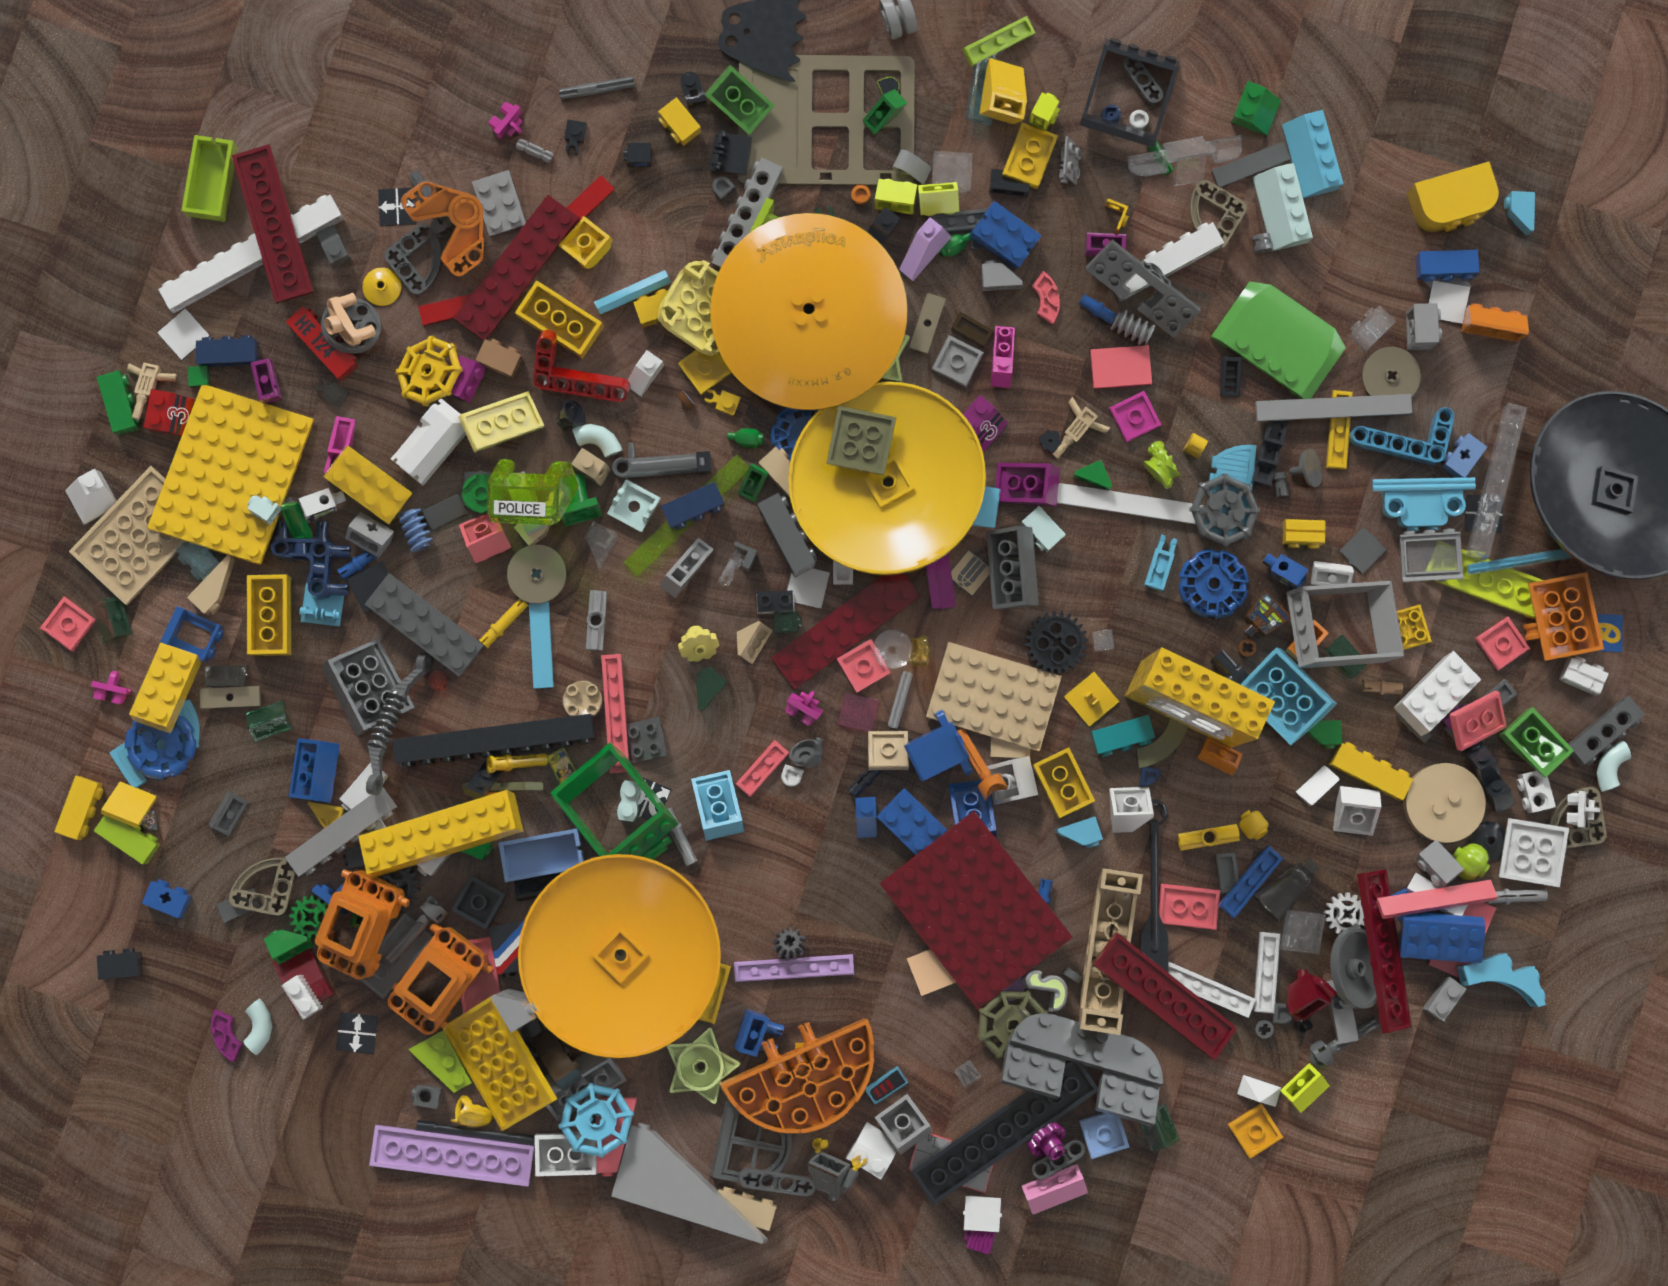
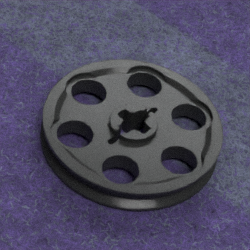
[321,298,381,354]

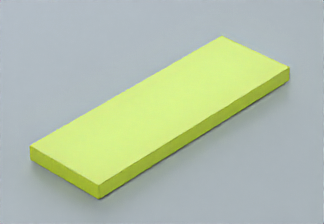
[1425,540,1543,619]

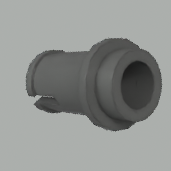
[1273,472,1289,497]

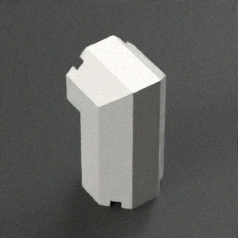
[391,399,466,486]

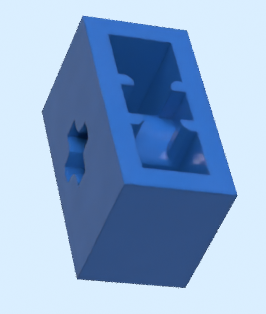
[142,879,192,918]

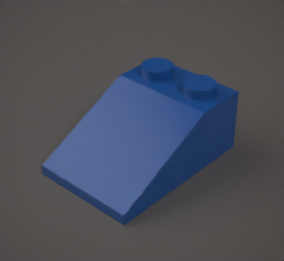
[949,780,997,839]

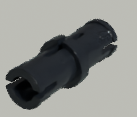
[847,768,883,798]

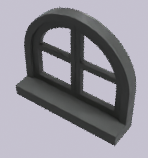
[710,1098,792,1184]

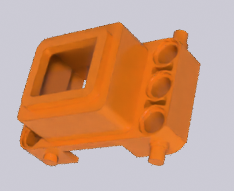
[315,869,410,980]
[388,923,494,1035]

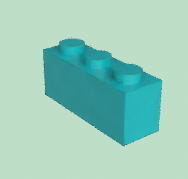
[1090,715,1155,757]

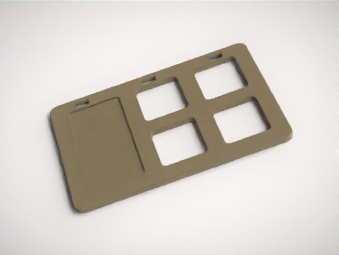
[738,55,915,186]

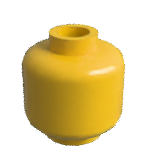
[1239,810,1269,840]

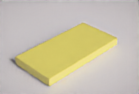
[458,391,544,452]

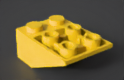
[979,58,1027,124]

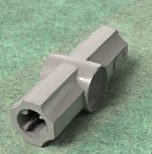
[586,590,607,651]

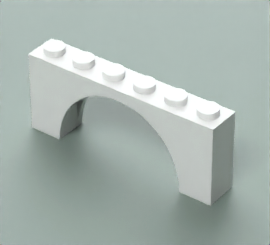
[340,763,451,876]

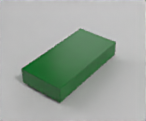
[280,502,313,539]

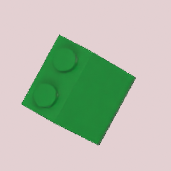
[1231,81,1281,136]

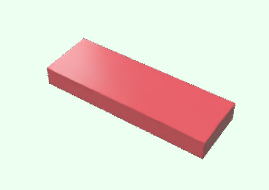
[736,740,789,797]

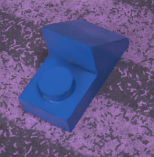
[312,884,349,915]

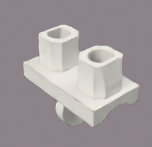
[1567,791,1600,828]

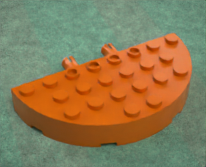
[718,1018,874,1133]

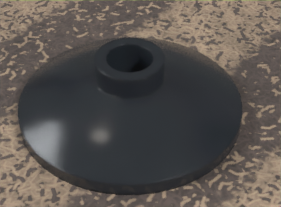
[1469,821,1506,861]

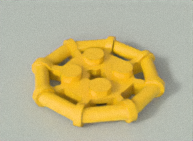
[395,336,463,406]

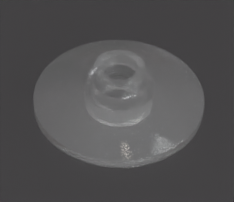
[873,630,913,669]

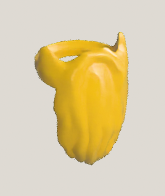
[451,1095,493,1127]

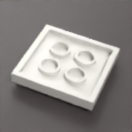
[1499,818,1569,887]

